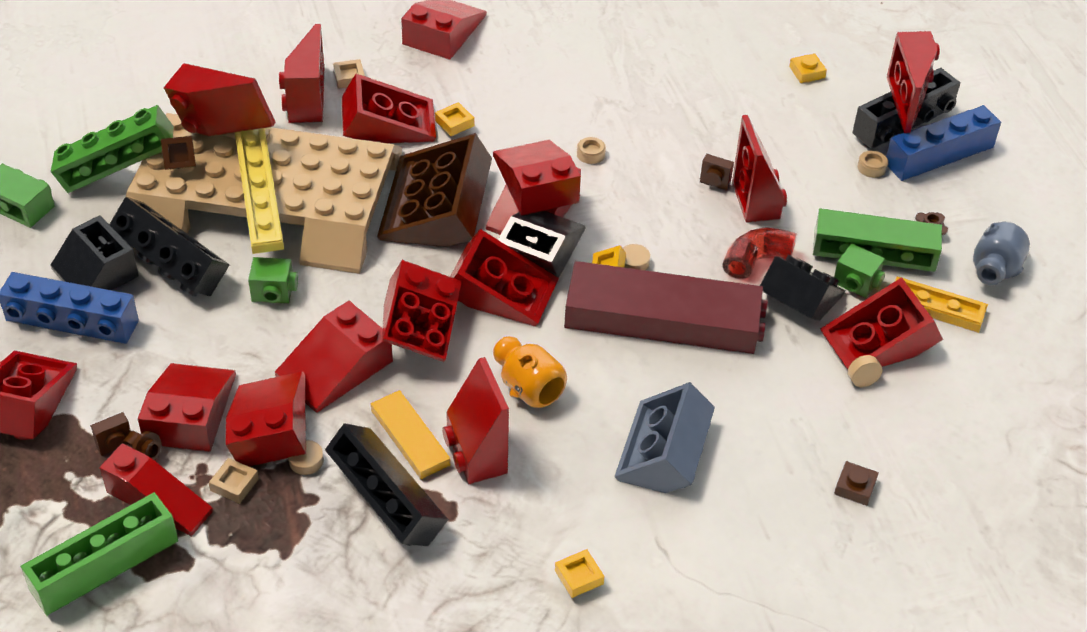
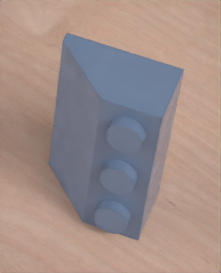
[614,382,715,493]

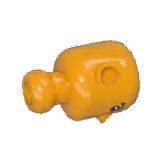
[493,336,568,408]

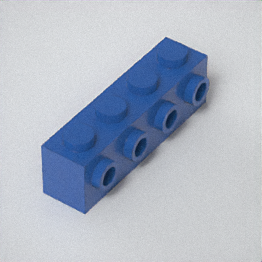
[886,105,1002,181]
[0,272,139,344]

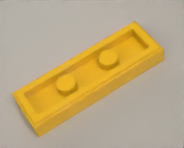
[895,276,988,333]
[370,390,451,479]

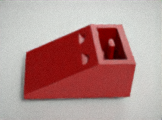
[382,260,462,362]

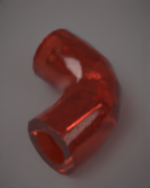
[722,227,797,279]

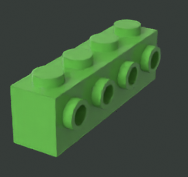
[51,105,174,193]
[813,208,942,272]
[20,492,178,616]

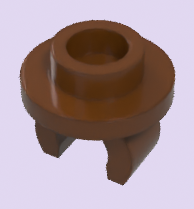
[123,431,162,460]

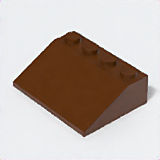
[377,133,492,247]

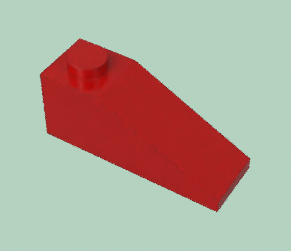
[99,443,213,537]

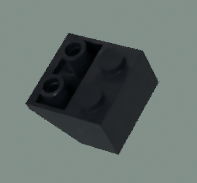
[498,211,586,278]
[50,215,139,290]
[760,254,846,321]

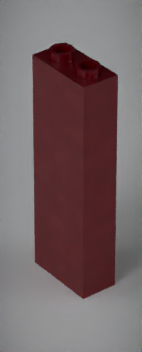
[564,261,768,354]

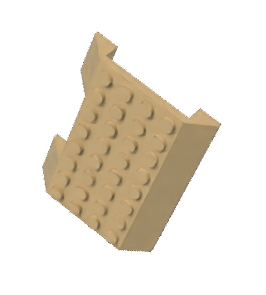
[126,113,402,274]

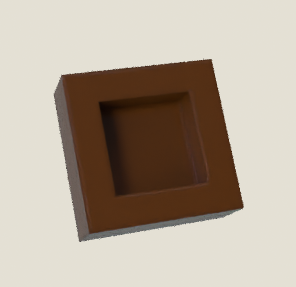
[161,136,196,170]
[700,153,734,191]
[90,412,131,456]
[834,461,879,506]

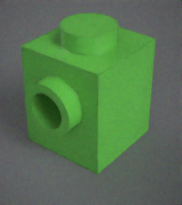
[834,243,885,298]
[248,257,298,304]

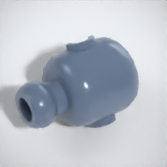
[973,221,1030,285]

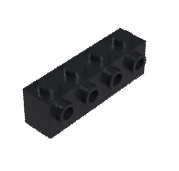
[852,67,961,149]
[109,197,230,297]
[325,423,449,546]

